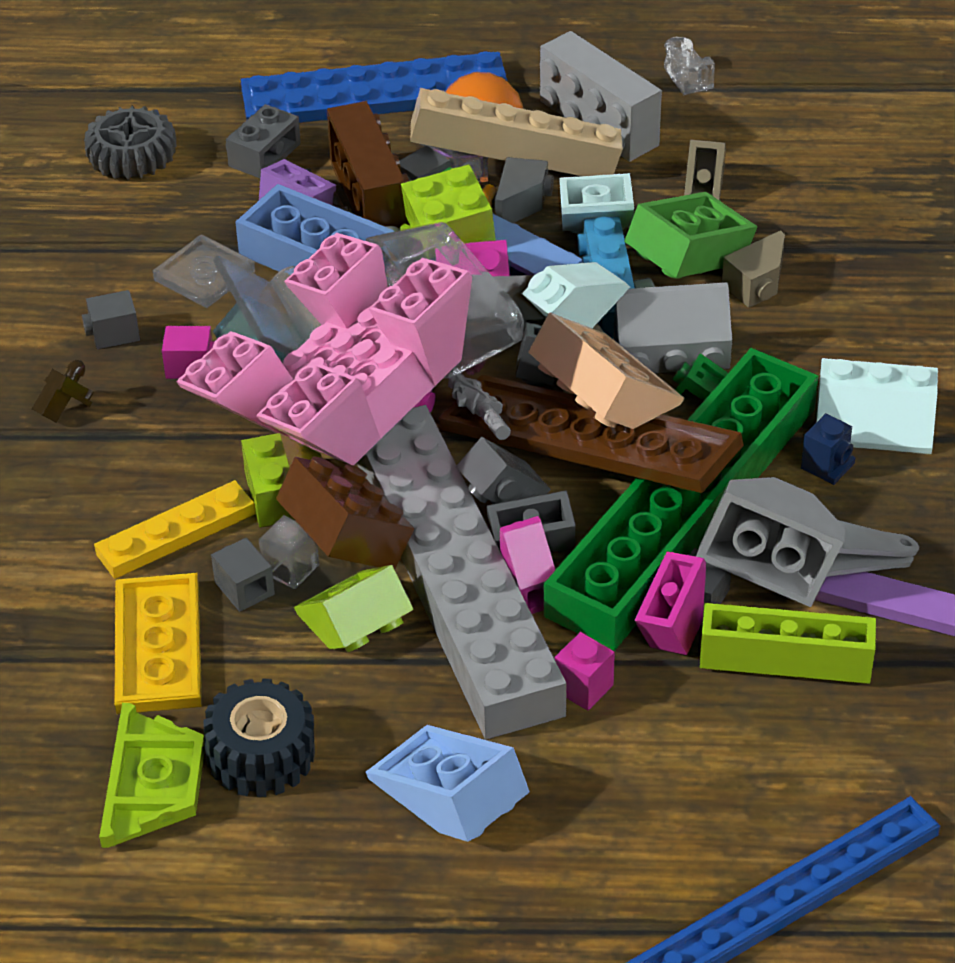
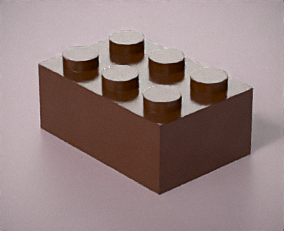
[276,457,415,570]

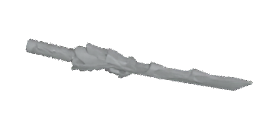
[444,367,510,440]

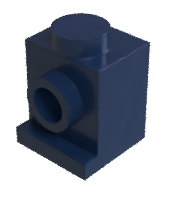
[801,413,856,485]

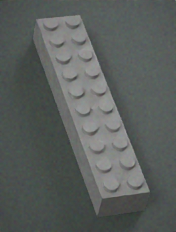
[357,405,566,740]

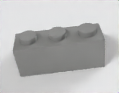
[613,282,732,373]

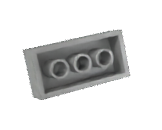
[540,31,662,162]

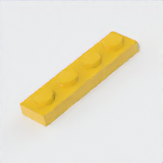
[94,480,256,579]

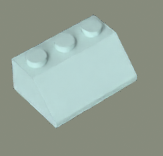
[816,358,938,454]

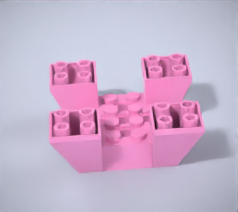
[176,233,472,466]

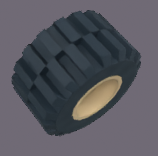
[204,678,315,797]

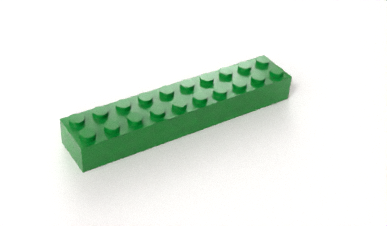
[544,348,819,651]

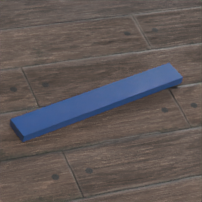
[627,796,940,963]

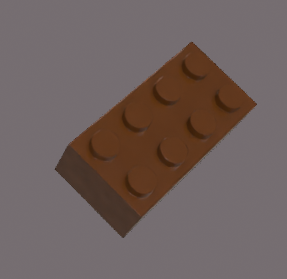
[327,101,409,229]

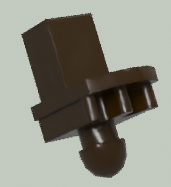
[32,360,94,423]

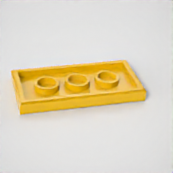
[115,573,202,714]

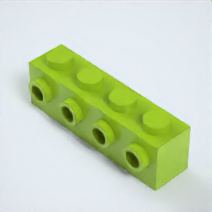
[699,603,876,684]

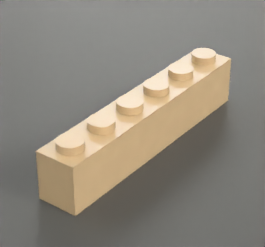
[410,88,623,176]

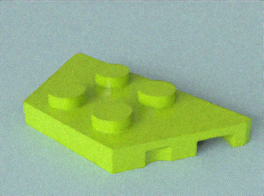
[99,703,205,848]

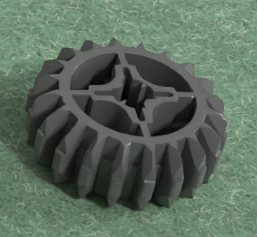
[84,105,177,180]

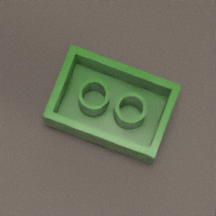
[624,192,758,279]

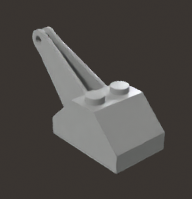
[696,477,919,607]

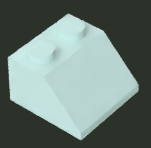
[560,173,634,233]
[522,262,630,328]

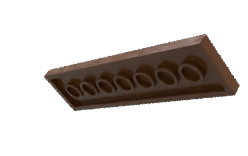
[439,375,744,493]

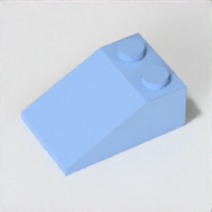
[366,725,530,842]

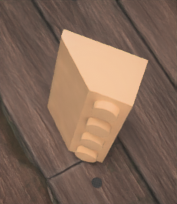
[528,312,684,429]

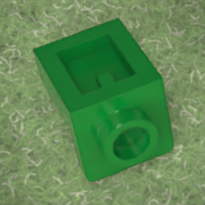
[672,353,728,401]

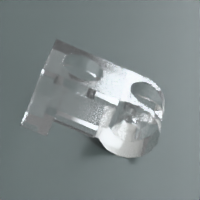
[664,37,715,95]

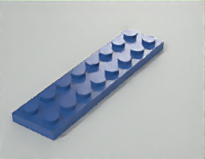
[241,51,508,123]

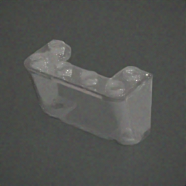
[366,222,524,379]

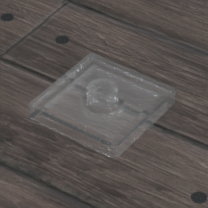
[153,234,255,308]

